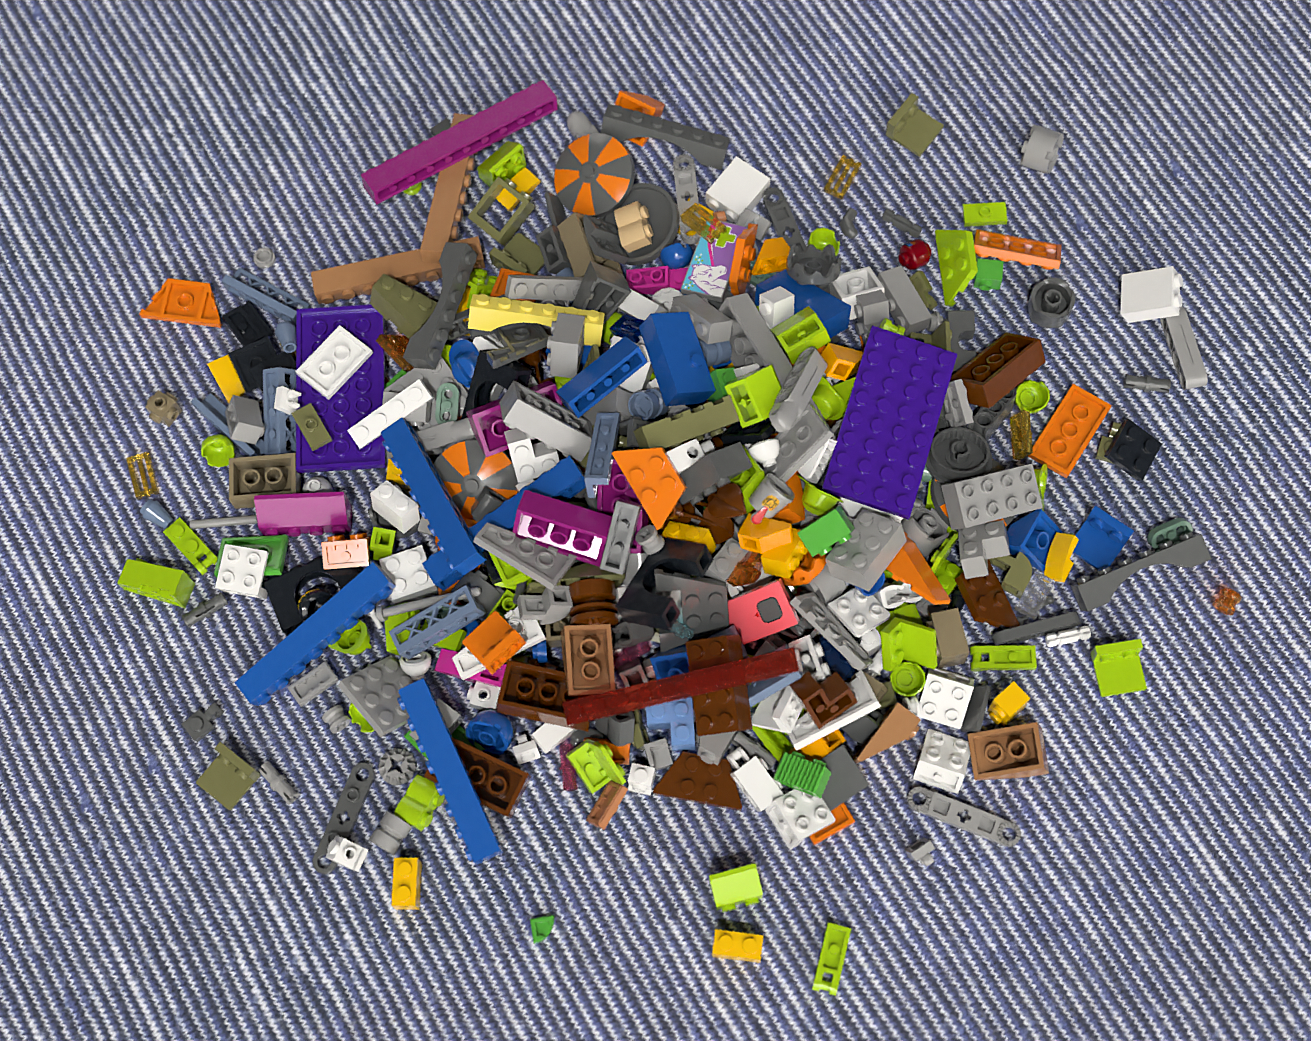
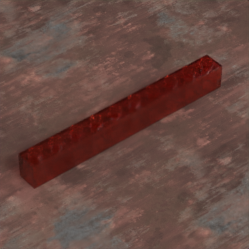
[562,647,804,726]

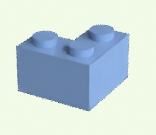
[646,698,696,751]

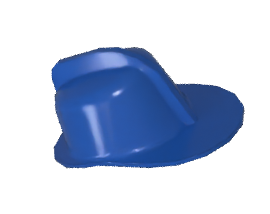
[449,340,479,388]

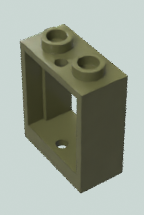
[468,177,536,246]

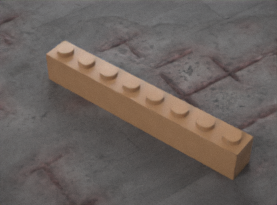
[420,113,478,264]
[311,236,486,304]

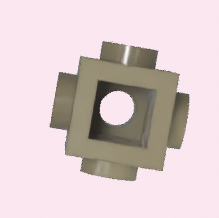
[145,390,182,427]

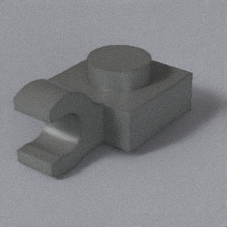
[182,703,224,743]

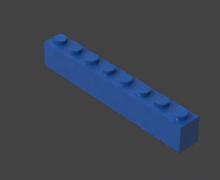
[380,417,486,576]
[422,456,586,591]
[234,562,396,706]
[397,678,503,864]

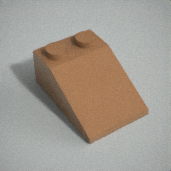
[561,624,616,696]
[852,703,921,764]
[968,722,1049,781]

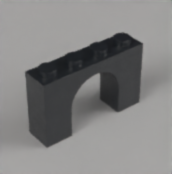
[461,349,532,452]
[615,537,713,631]
[264,557,359,636]

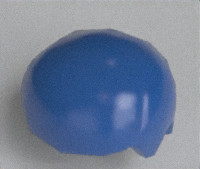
[660,243,693,269]

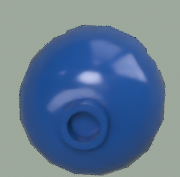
[466,709,514,756]

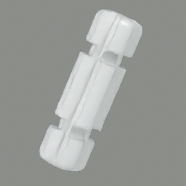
[1045,626,1091,647]

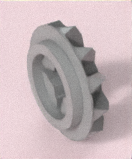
[378,748,416,785]

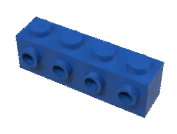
[556,336,648,418]

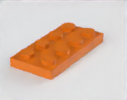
[974,229,1061,270]
[1028,384,1112,479]

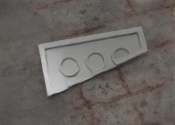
[473,523,577,590]
[789,592,873,671]

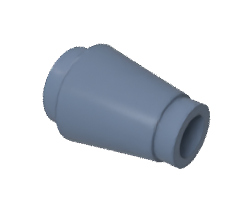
[275,321,296,353]
[140,499,174,529]

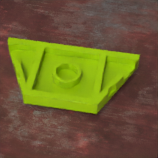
[935,230,978,307]

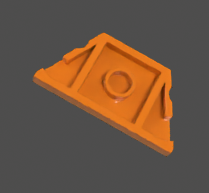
[729,223,758,296]
[139,278,222,328]
[612,447,687,530]

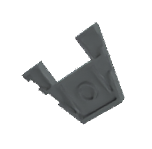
[466,321,548,369]
[654,569,729,652]

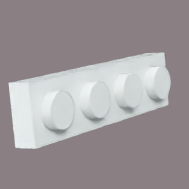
[347,379,434,449]

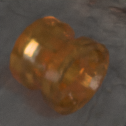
[1212,587,1242,615]

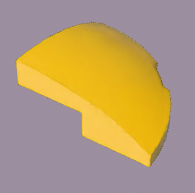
[207,355,245,403]

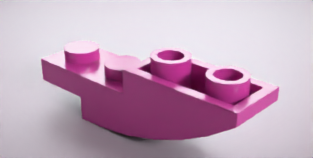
[626,266,688,295]
[434,649,506,688]

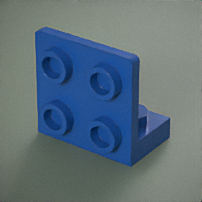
[1073,506,1134,570]

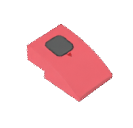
[727,578,800,645]

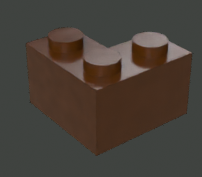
[789,671,858,729]

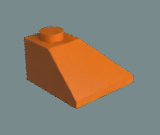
[615,90,665,147]

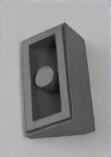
[545,192,567,227]
[961,686,991,734]

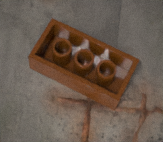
[950,332,1046,408]
[686,635,753,736]
[497,660,597,732]
[424,738,531,819]

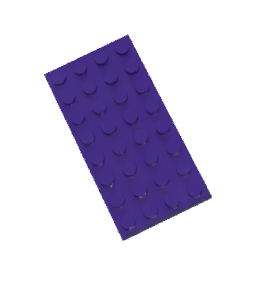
[296,305,386,473]
[821,325,957,519]

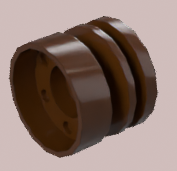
[568,578,619,627]

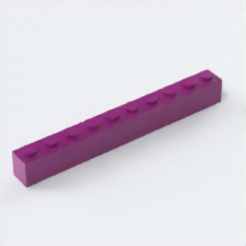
[361,80,558,205]

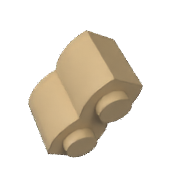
[614,201,653,253]

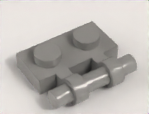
[944,379,974,428]

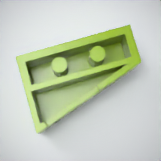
[117,558,195,608]

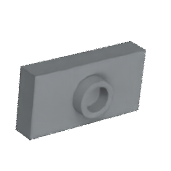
[287,661,339,707]

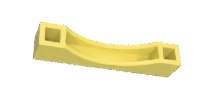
[468,294,605,347]

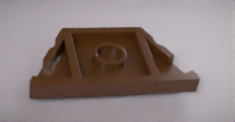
[955,559,1020,628]
[653,752,742,811]

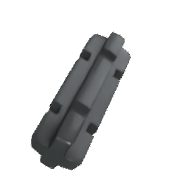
[882,209,922,238]

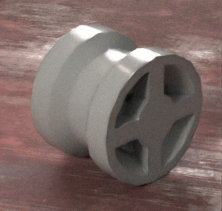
[635,525,665,555]
[322,705,351,734]

